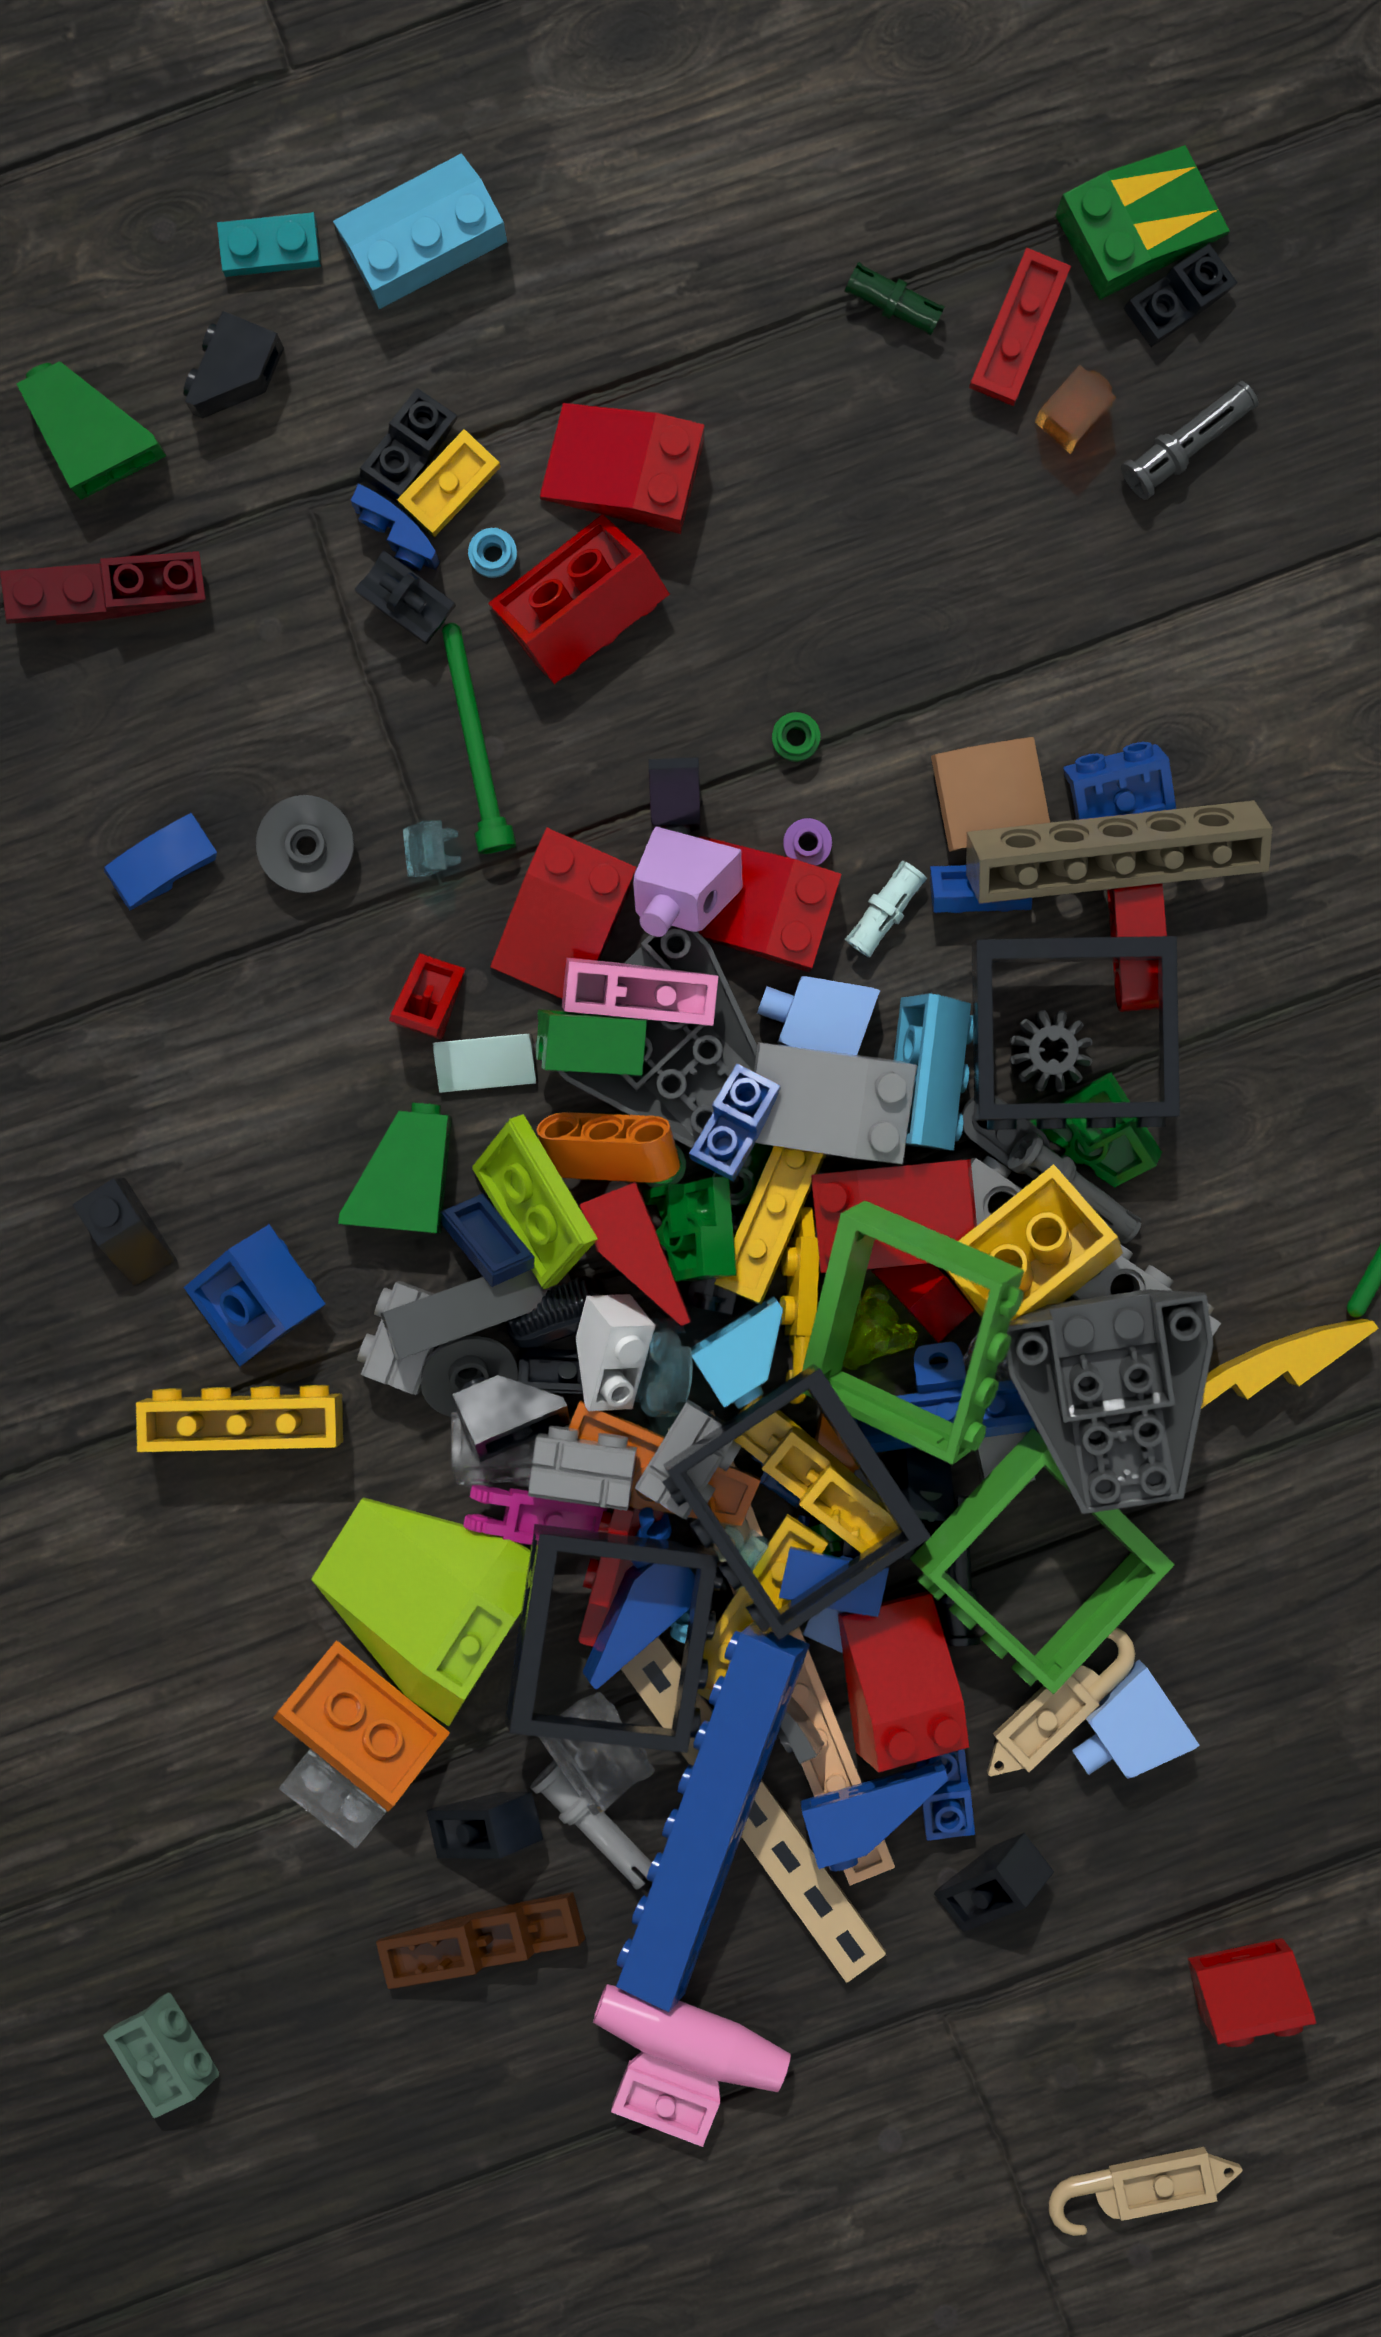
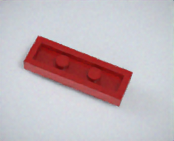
[969,247,1071,406]

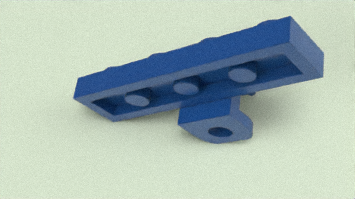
[853,1342,1038,1452]

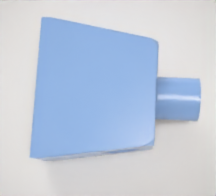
[757,976,880,1055]
[1072,1660,1200,1779]

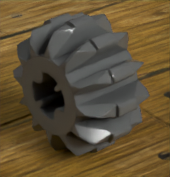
[1009,1010,1093,1092]

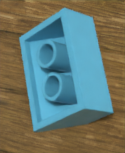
[333,153,507,309]
[894,994,973,1150]
[691,1296,783,1409]

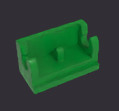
[536,1009,647,1075]

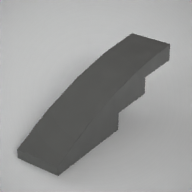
[380,1270,571,1360]

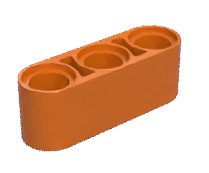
[536,1112,681,1183]

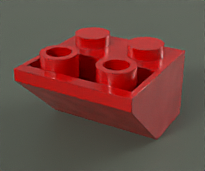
[1187,1938,1316,2047]

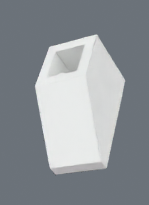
[576,1294,655,1411]

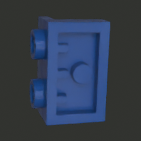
[1063,742,1176,820]

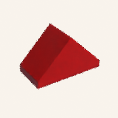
[389,953,466,1040]
[872,1263,974,1343]

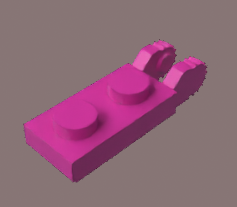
[463,1484,607,1545]

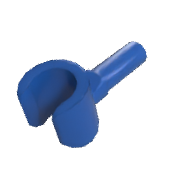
[751,1456,800,1508]
[635,1507,672,1540]

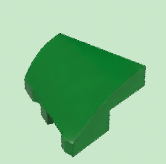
[1031,1072,1162,1187]
[643,1177,736,1282]

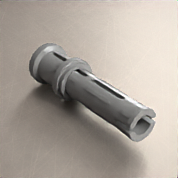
[530,1757,652,1890]

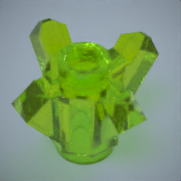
[843,1285,918,1370]

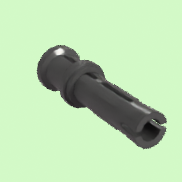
[1121,381,1259,500]
[1007,1131,1142,1244]

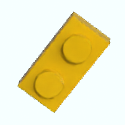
[397,429,501,537]

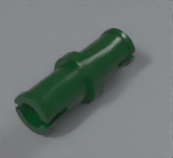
[844,262,945,336]

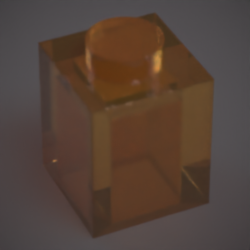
[1035,365,1116,454]

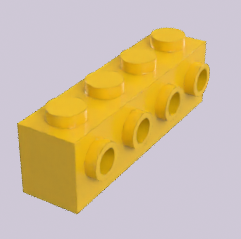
[136,1385,343,1452]

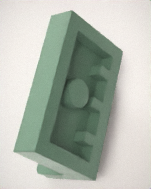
[103,1993,219,2119]

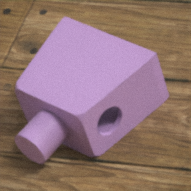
[633,826,743,937]

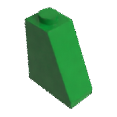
[16,361,166,500]
[338,1103,452,1233]

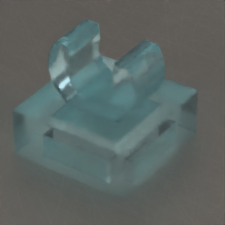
[403,820,461,877]
[712,1525,769,1588]

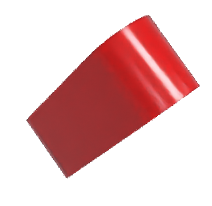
[1107,883,1167,1012]

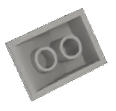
[754,1042,917,1164]

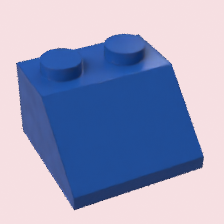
[184,1224,326,1367]

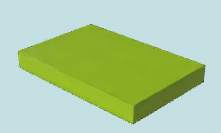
[472,1114,598,1289]

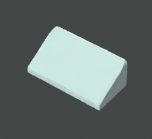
[433,1034,537,1093]

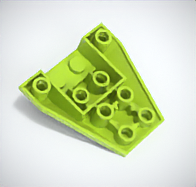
[311,1497,530,1726]

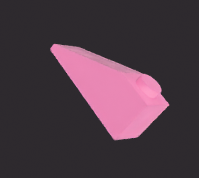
[562,958,718,1026]

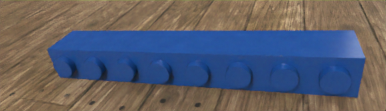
[616,1621,810,2012]

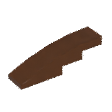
[376,1892,585,1989]

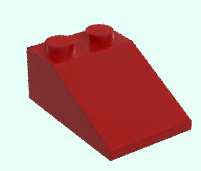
[540,403,705,534]
[490,827,637,999]
[697,836,842,973]
[811,1159,977,1273]
[579,1182,691,1326]
[838,1591,969,1772]

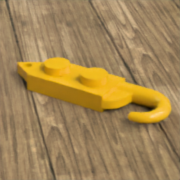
[779,1207,819,1404]

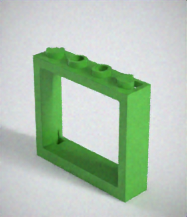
[802,1201,1024,1465]
[910,1428,1175,1695]

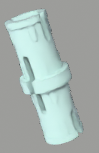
[845,860,927,958]

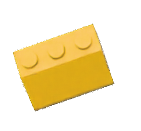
[946,1164,1123,1321]

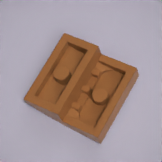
[931,737,1050,852]

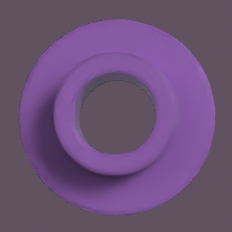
[783,818,832,866]

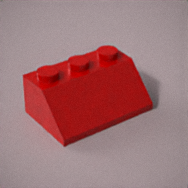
[488,514,670,684]

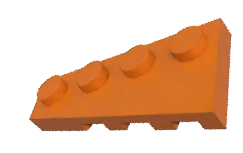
[568,1401,761,1526]

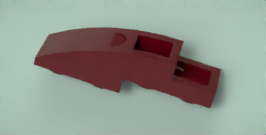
[0,551,206,625]

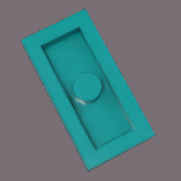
[217,212,321,277]

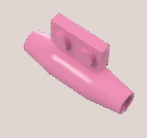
[593,1984,791,2147]

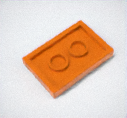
[273,1640,450,1812]

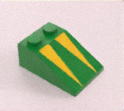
[1055,145,1230,300]

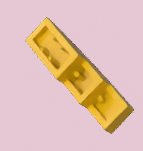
[1201,1318,1379,1409]
[734,1395,898,1553]

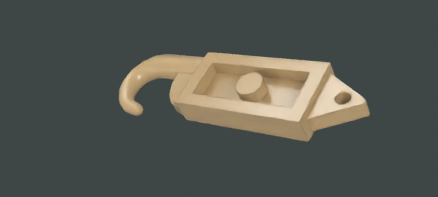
[987,1627,1135,1776]
[1049,2147,1243,2236]

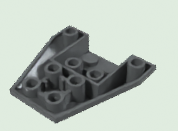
[533,926,757,1148]
[1006,1289,1213,1514]

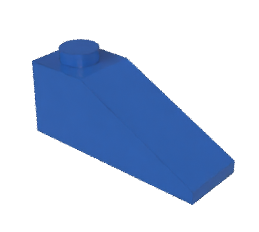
[582,1560,696,1690]
[801,1760,949,1871]

